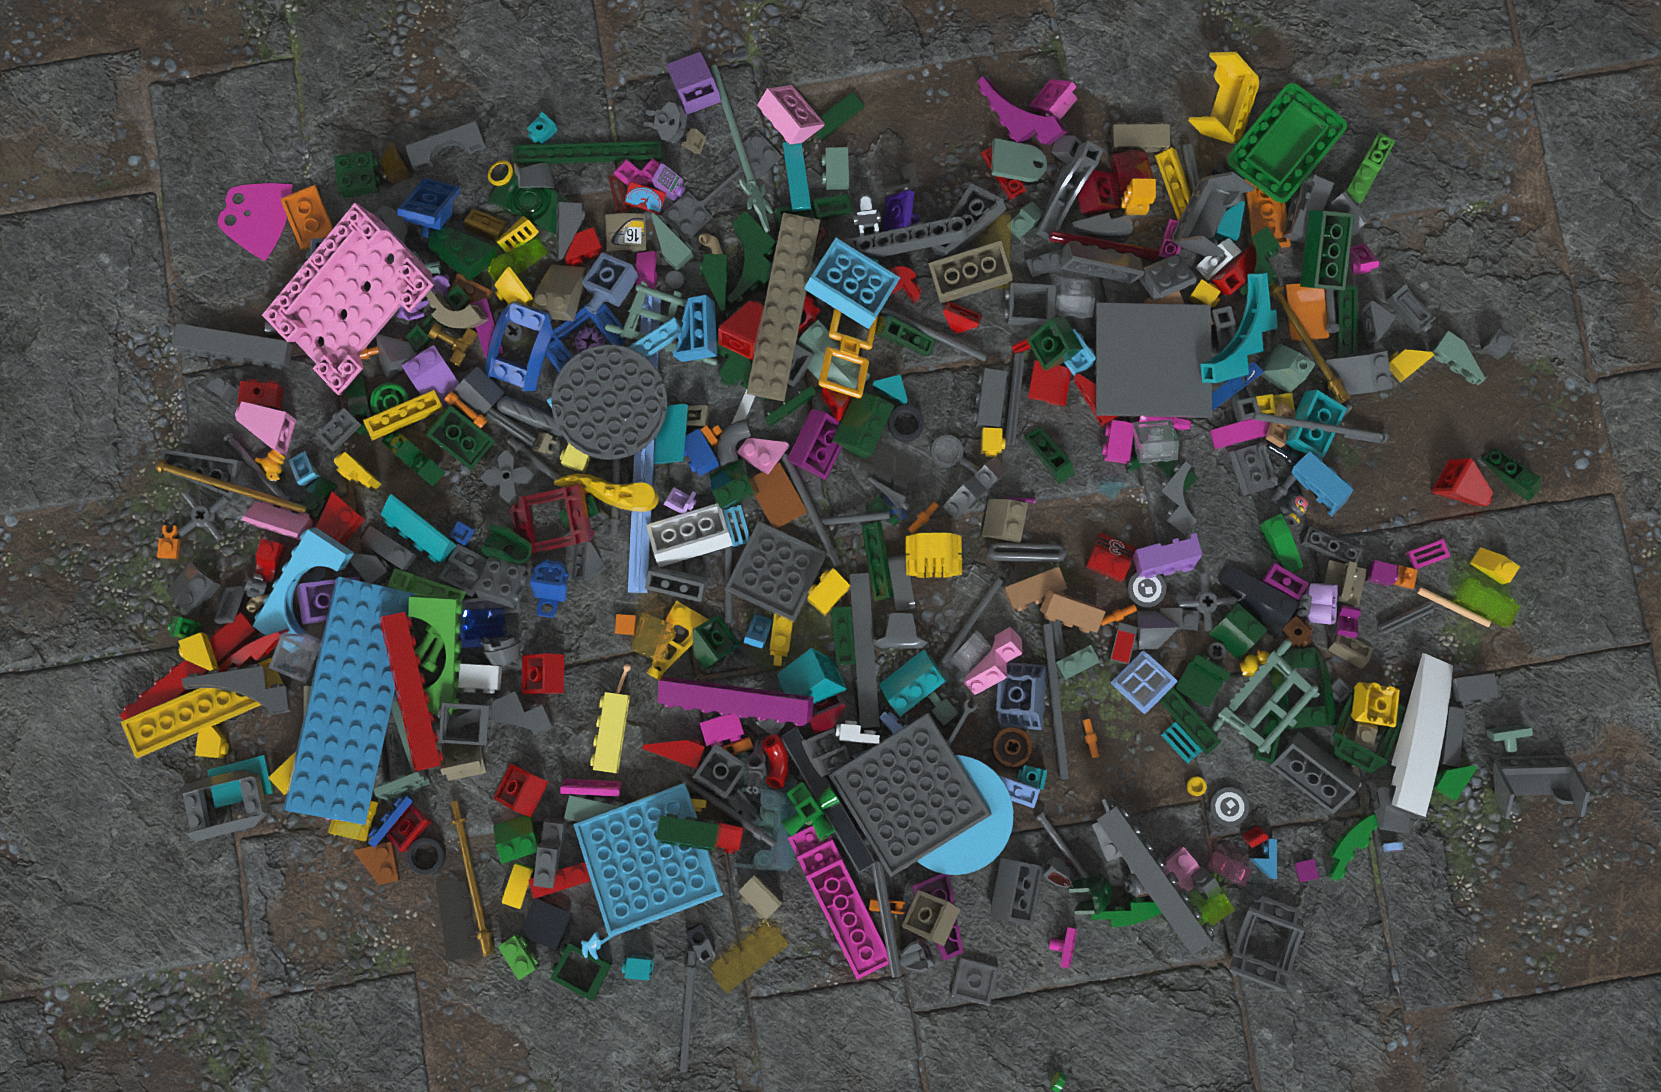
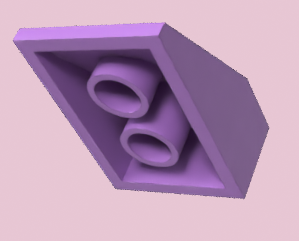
[401,345,460,416]
[297,577,360,624]

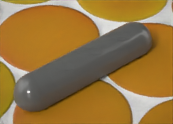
[497,396,563,436]
[988,543,1067,562]

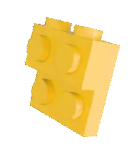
[334,452,381,489]

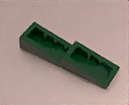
[773,194,853,231]

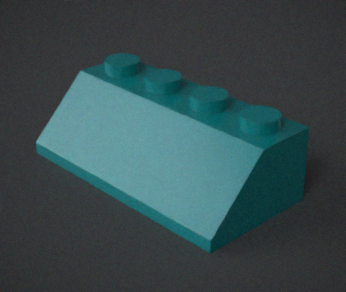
[381,494,457,564]

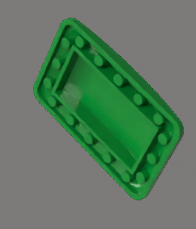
[1227,83,1347,203]

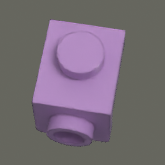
[664,487,696,514]

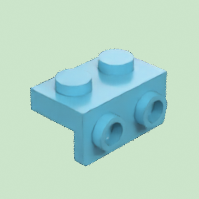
[1064,329,1096,377]

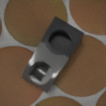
[686,922,717,963]

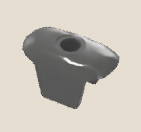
[873,613,929,649]

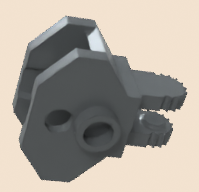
[643,102,688,143]
[853,192,881,237]

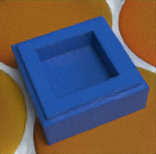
[448,520,475,546]

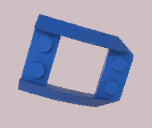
[484,301,554,391]
[545,304,625,372]

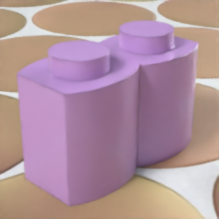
[1306,583,1338,624]

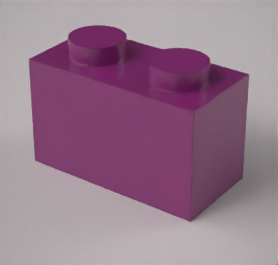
[1261,563,1309,601]

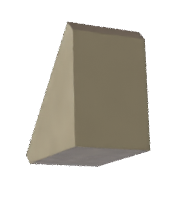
[686,405,710,429]

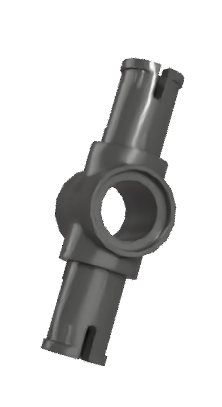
[746,740,767,794]

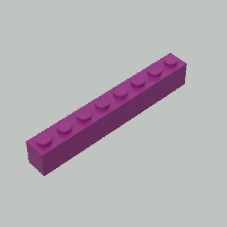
[657,676,814,726]

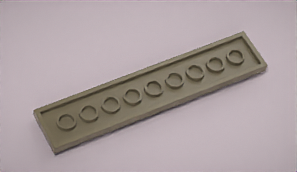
[747,213,820,401]

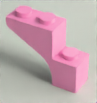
[964,627,1022,695]

